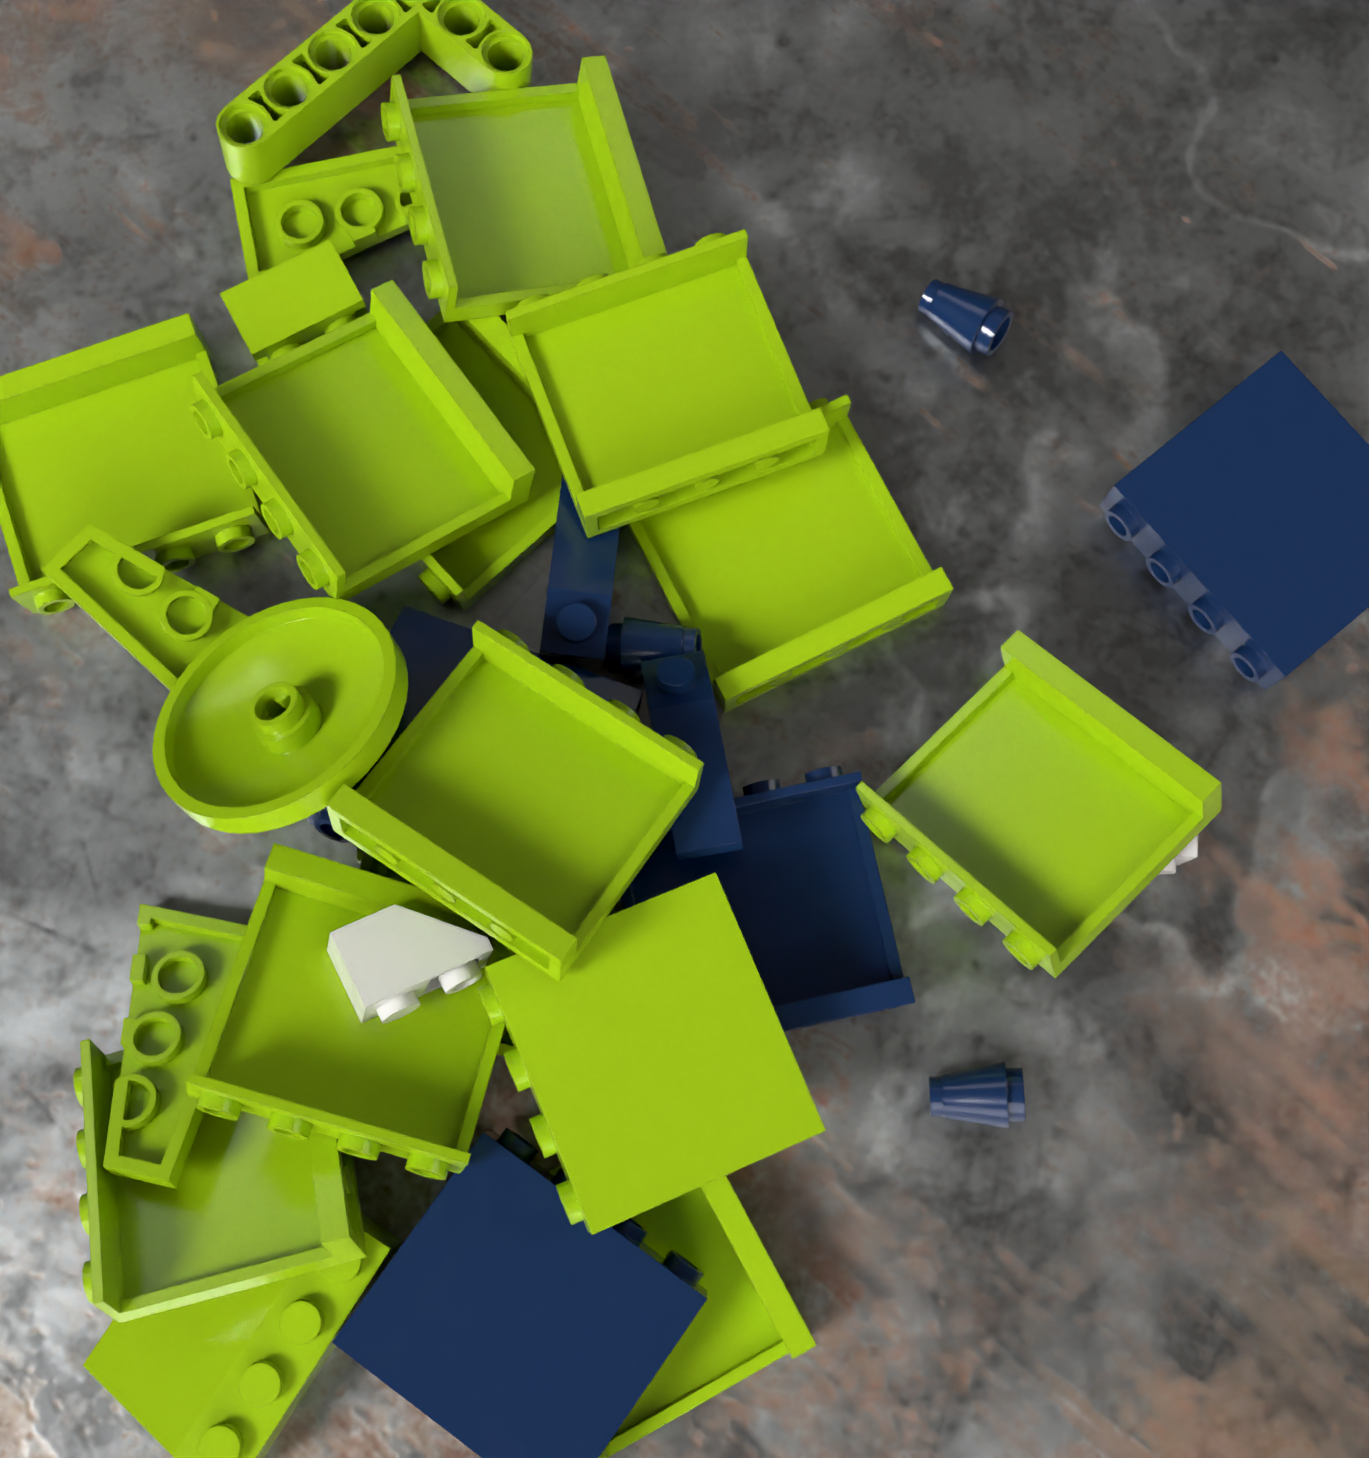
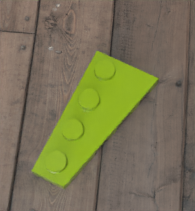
[230,146,413,279]
[41,523,248,691]
[103,903,247,1189]

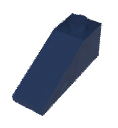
[539,474,620,666]
[640,650,743,861]

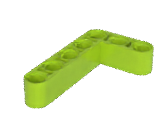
[216,0,533,185]

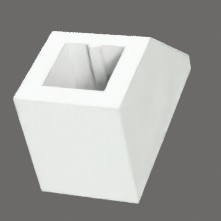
[327,904,494,1024]

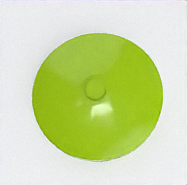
[152,597,408,834]

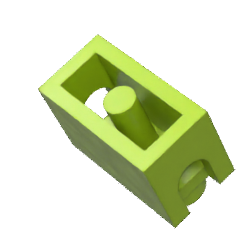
[219,239,368,366]

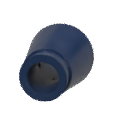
[918,279,1014,356]
[606,616,702,679]
[929,1061,1026,1129]

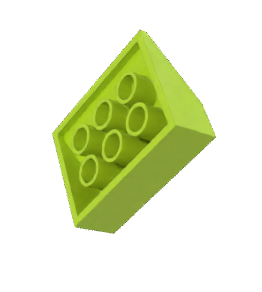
[83,1213,403,1458]

